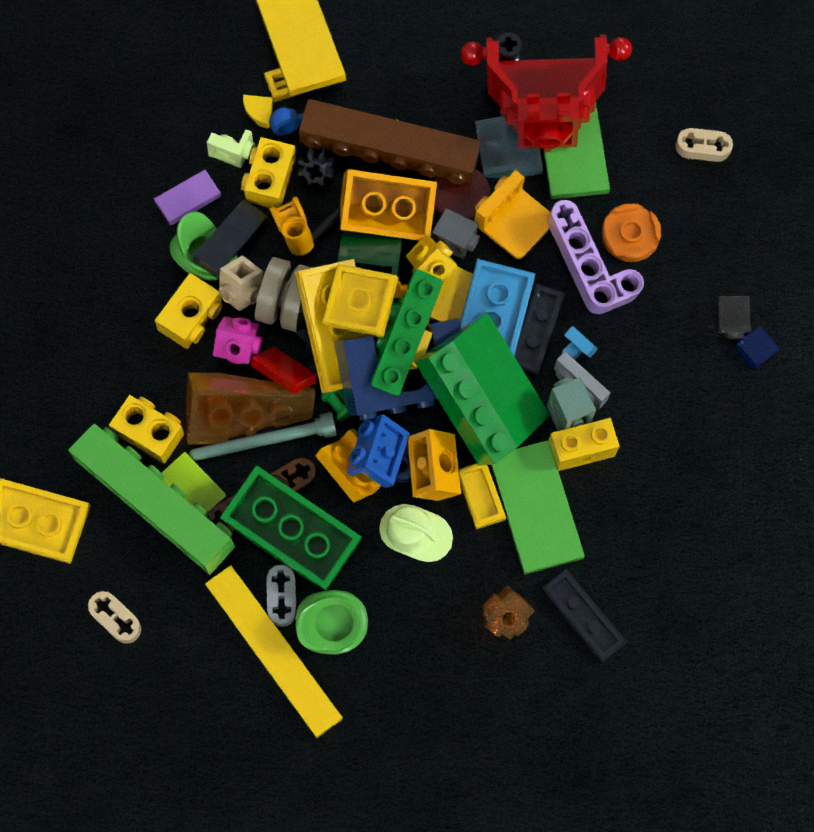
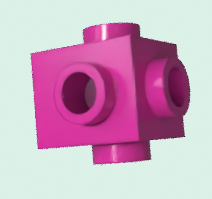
[213,316,262,364]

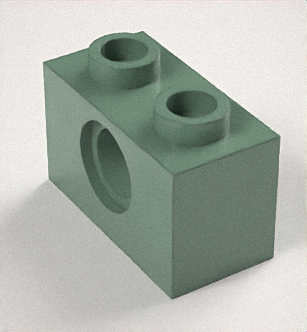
[546,377,596,431]

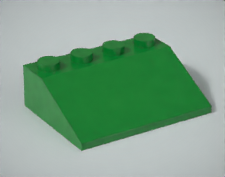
[414,312,550,466]

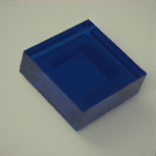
[736,326,780,369]

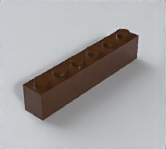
[299,99,481,184]

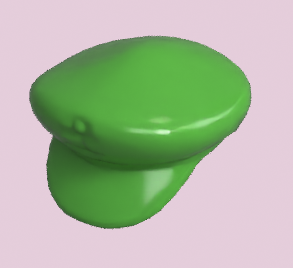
[170,212,237,281]
[295,590,368,654]

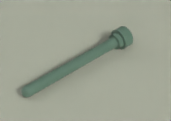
[190,412,337,461]

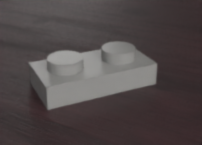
[554,352,610,410]

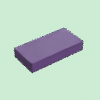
[154,170,221,226]

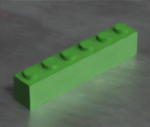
[68,424,235,575]

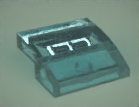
[475,116,544,178]

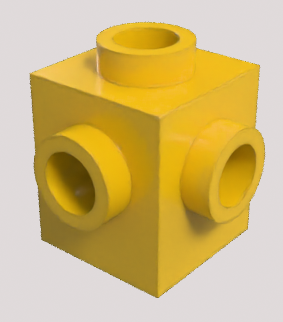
[406,234,457,281]

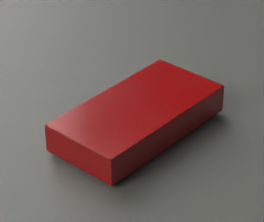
[251,347,316,394]

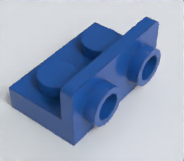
[347,414,410,488]

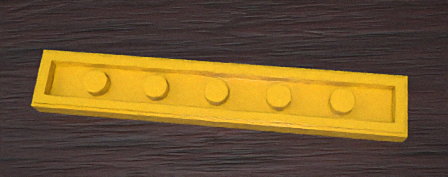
[205,565,343,738]

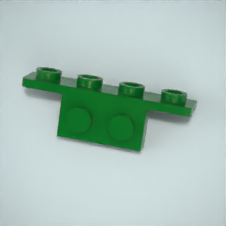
[370,269,443,396]

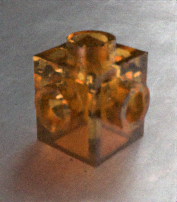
[483,585,535,640]

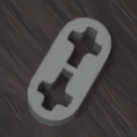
[267,565,296,627]

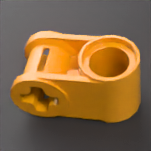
[269,196,314,256]

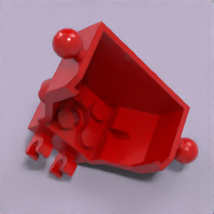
[460,34,632,152]

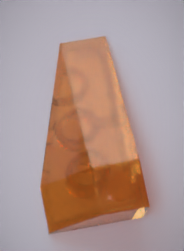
[186,373,316,445]

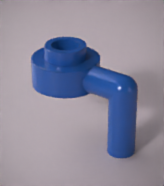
[269,107,304,136]

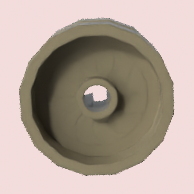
[255,257,311,332]

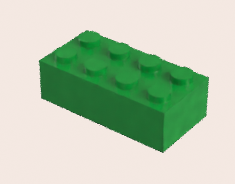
[220,465,362,591]

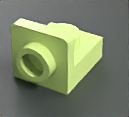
[207,130,255,168]

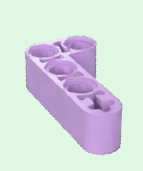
[548,200,644,314]

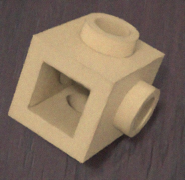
[219,255,263,311]

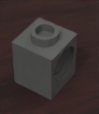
[432,208,480,259]

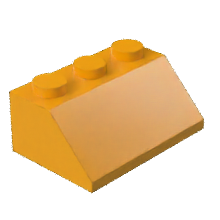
[340,169,437,241]

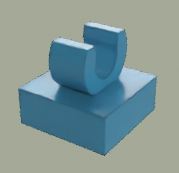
[562,326,598,360]

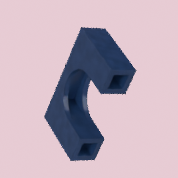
[334,319,461,420]

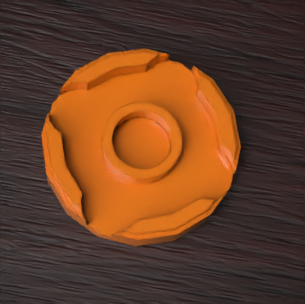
[601,204,661,262]

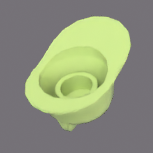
[379,504,453,562]

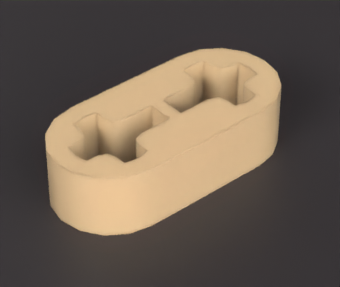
[675,128,733,162]
[88,591,141,644]

